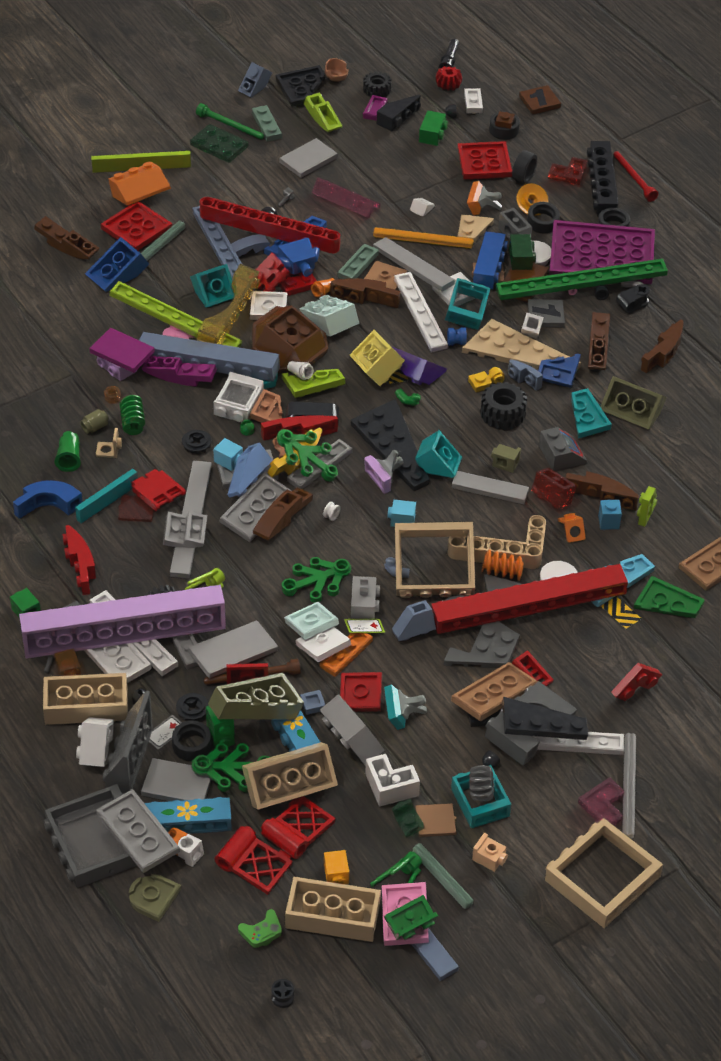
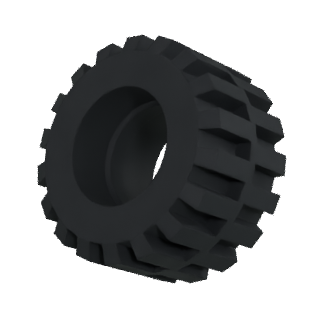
[480,382,527,430]

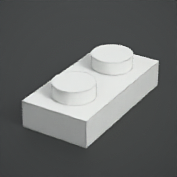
[464,89,483,114]

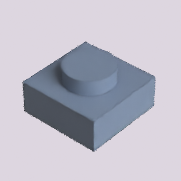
[300,690,325,715]

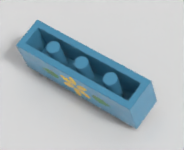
[271,710,320,752]
[144,797,232,834]

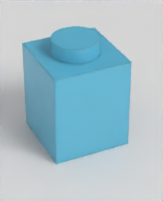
[213,438,243,471]
[387,500,416,527]

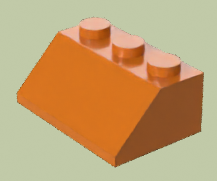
[108,162,171,205]

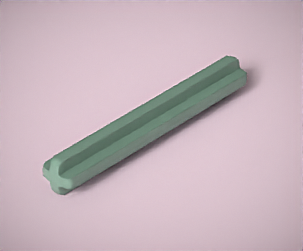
[141,220,185,261]
[412,843,473,909]

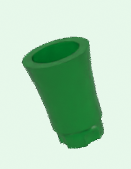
[54,431,81,472]

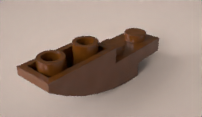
[34,216,99,259]
[330,278,401,308]
[588,312,610,370]
[641,319,684,373]
[564,471,639,511]
[253,487,313,540]

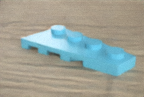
[591,554,655,608]

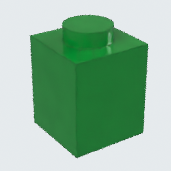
[10,588,41,618]

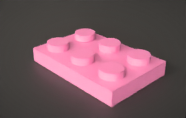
[382,882,429,946]

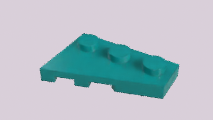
[571,388,612,438]

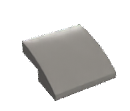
[163,511,207,548]

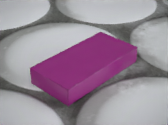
[363,95,388,121]

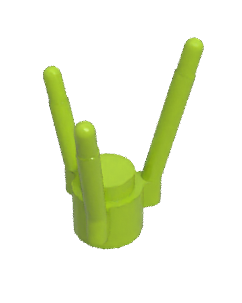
[185,568,225,590]

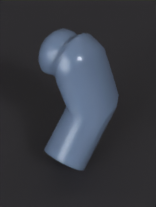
[384,557,410,578]

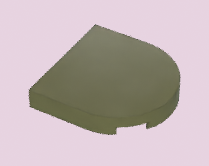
[129,874,181,922]

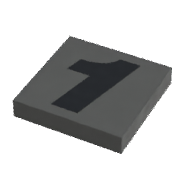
[528,299,565,328]

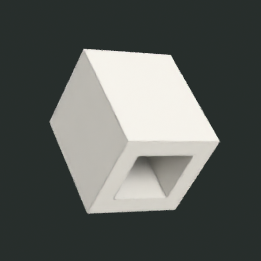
[521,313,544,339]

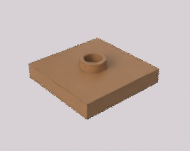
[364,261,407,290]

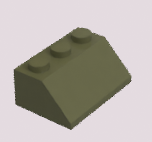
[600,376,667,430]

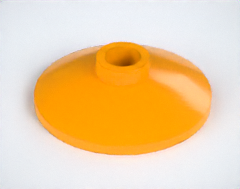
[516,183,548,216]

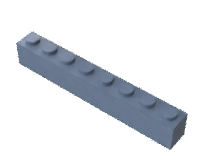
[139,332,280,382]

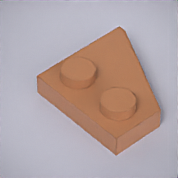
[249,389,282,423]

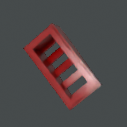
[511,650,554,686]

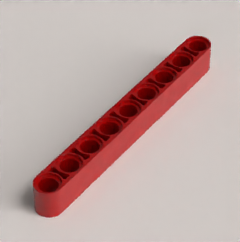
[200,197,341,253]

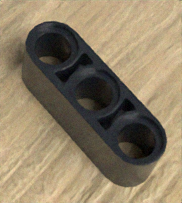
[286,402,339,421]

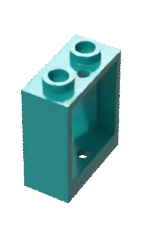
[445,278,490,330]
[451,765,511,829]

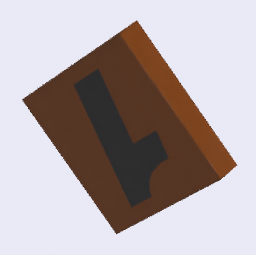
[519,85,561,115]

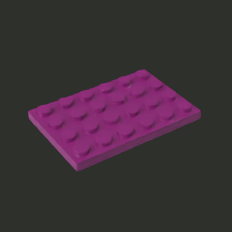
[549,220,655,285]

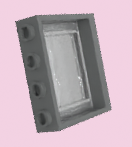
[43,784,137,888]

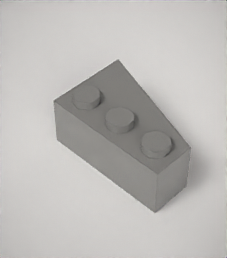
[320,694,384,766]

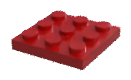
[457,141,512,180]
[101,201,172,251]

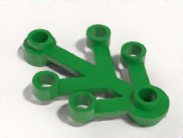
[277,429,338,482]
[282,557,351,603]
[191,743,270,792]

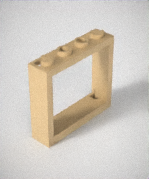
[395,522,475,598]
[545,818,663,928]

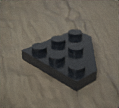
[275,65,325,107]

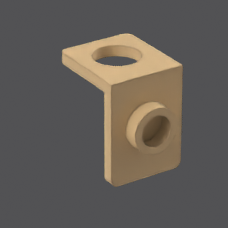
[96,428,122,458]

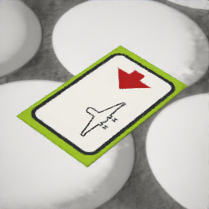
[344,619,385,633]

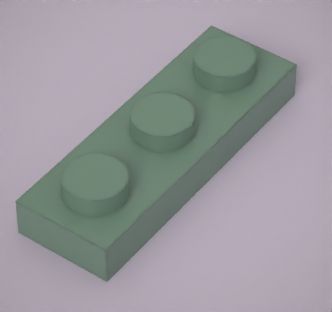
[252,105,282,142]
[337,244,379,279]

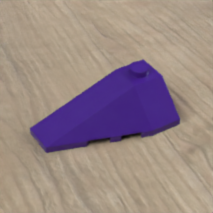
[391,346,447,385]

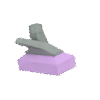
[364,450,404,494]

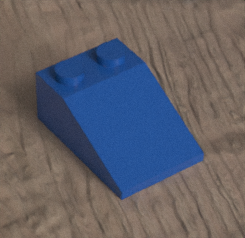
[85,237,149,292]

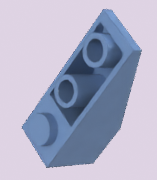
[227,442,272,498]

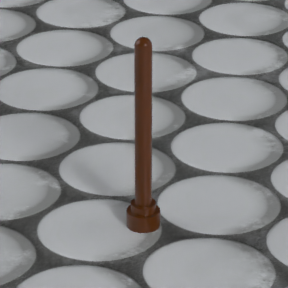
[203,658,301,685]

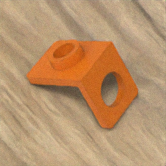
[558,513,586,543]

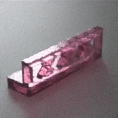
[312,177,381,218]

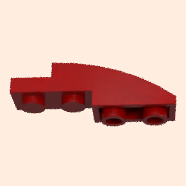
[63,525,96,595]

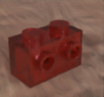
[531,467,577,509]

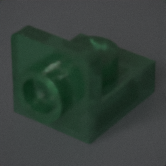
[392,799,425,838]

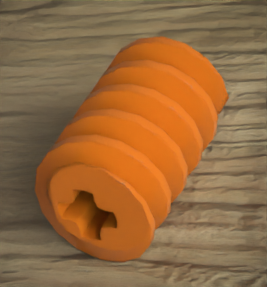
[482,549,524,581]

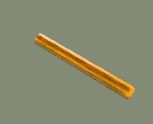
[373,227,473,249]

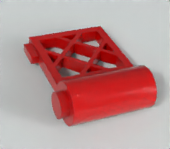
[261,796,336,859]
[214,826,293,895]

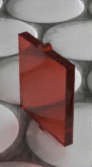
[118,495,155,522]

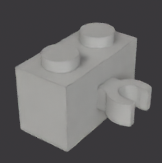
[351,576,380,619]

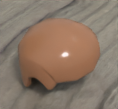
[325,58,349,82]

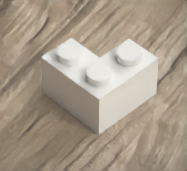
[76,717,114,767]
[365,754,420,807]

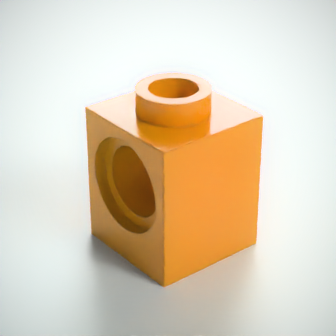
[324,850,349,884]

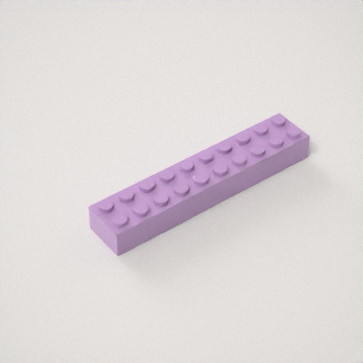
[19,585,226,658]

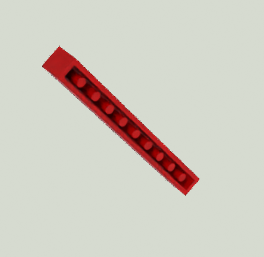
[431,564,628,634]

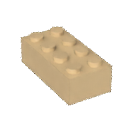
[43,673,128,725]
[242,742,338,809]
[285,877,381,942]

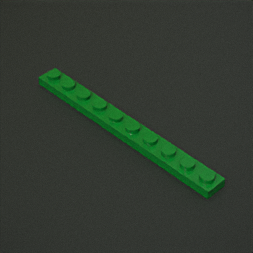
[496,259,668,300]

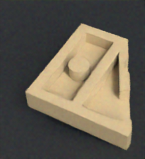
[458,215,494,243]

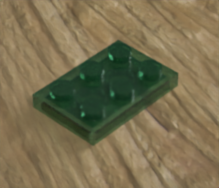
[190,124,249,163]

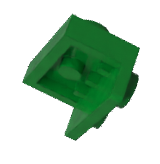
[384,895,438,940]

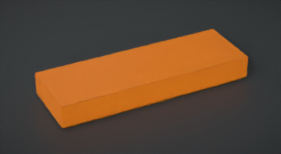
[320,633,373,677]

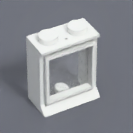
[213,372,264,422]

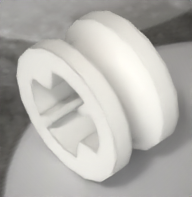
[323,502,341,521]

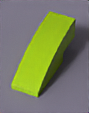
[304,92,342,132]

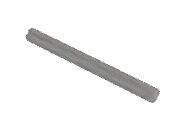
[622,733,636,839]

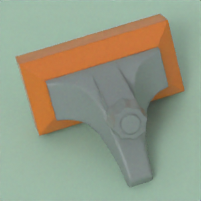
[467,181,502,216]

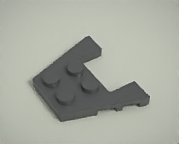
[444,621,520,668]

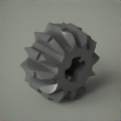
[469,765,494,802]

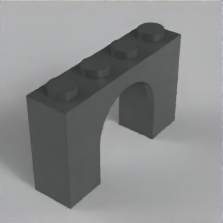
[485,681,577,765]

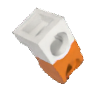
[168,827,204,867]

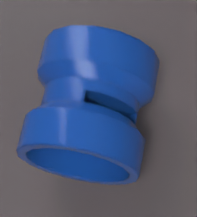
[447,327,467,346]

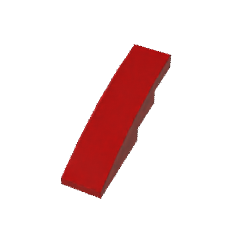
[261,415,338,441]

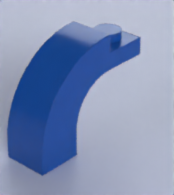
[13,481,83,519]

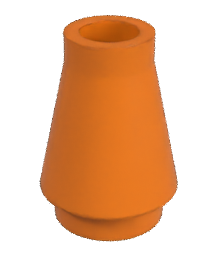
[311,278,335,297]

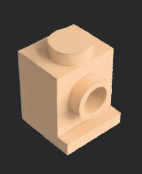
[472,833,508,872]

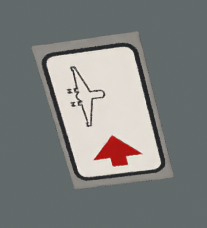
[149,715,182,749]

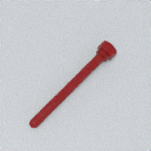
[613,151,659,202]

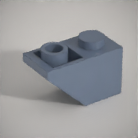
[238,62,272,98]
[392,600,436,641]

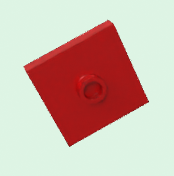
[340,672,382,712]

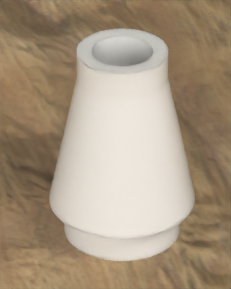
[287,361,314,380]

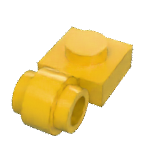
[468,367,505,393]

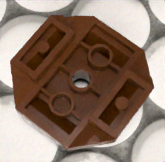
[252,305,328,374]

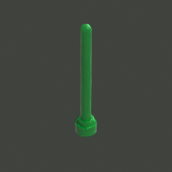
[196,103,264,139]

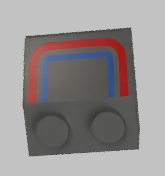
[539,427,587,472]

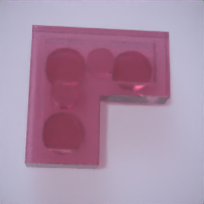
[578,777,624,826]

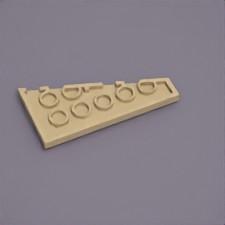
[462,319,581,370]

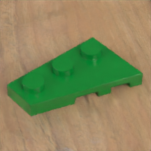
[634,576,705,618]

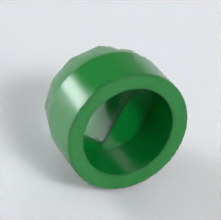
[240,420,255,436]

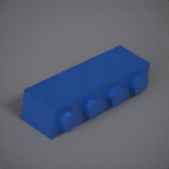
[473,231,508,289]

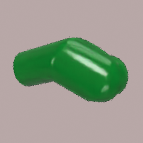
[395,388,421,406]

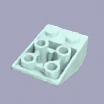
[299,295,359,336]

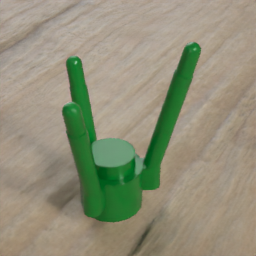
[370,851,422,886]

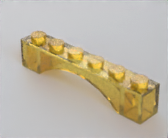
[196,264,260,345]

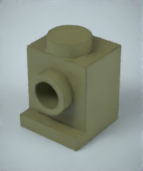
[491,444,521,473]

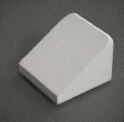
[410,198,435,216]

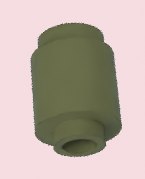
[80,409,109,434]

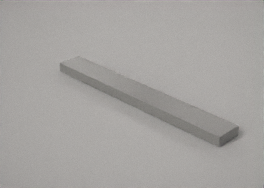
[170,461,212,578]

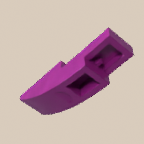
[142,356,217,386]

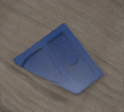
[538,354,581,388]

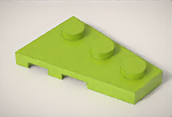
[282,369,345,398]

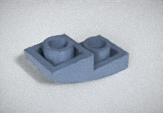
[231,234,270,257]
[508,359,543,391]

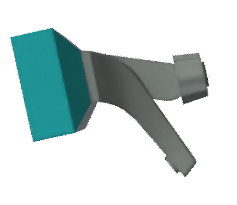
[384,684,427,730]

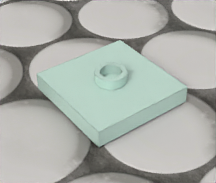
[284,602,339,640]

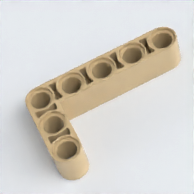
[447,515,546,569]

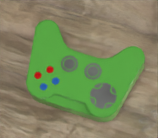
[238,909,282,948]

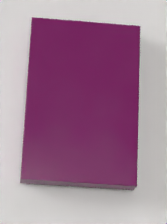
[89,328,155,373]

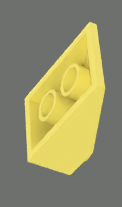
[350,330,405,386]

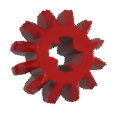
[435,66,462,91]

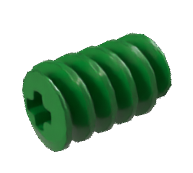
[120,395,145,435]

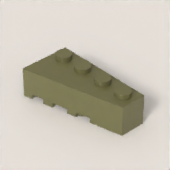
[208,673,304,719]

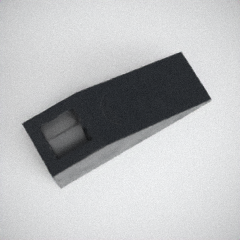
[376,95,421,131]

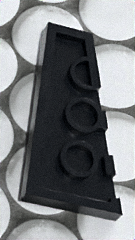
[502,697,588,740]

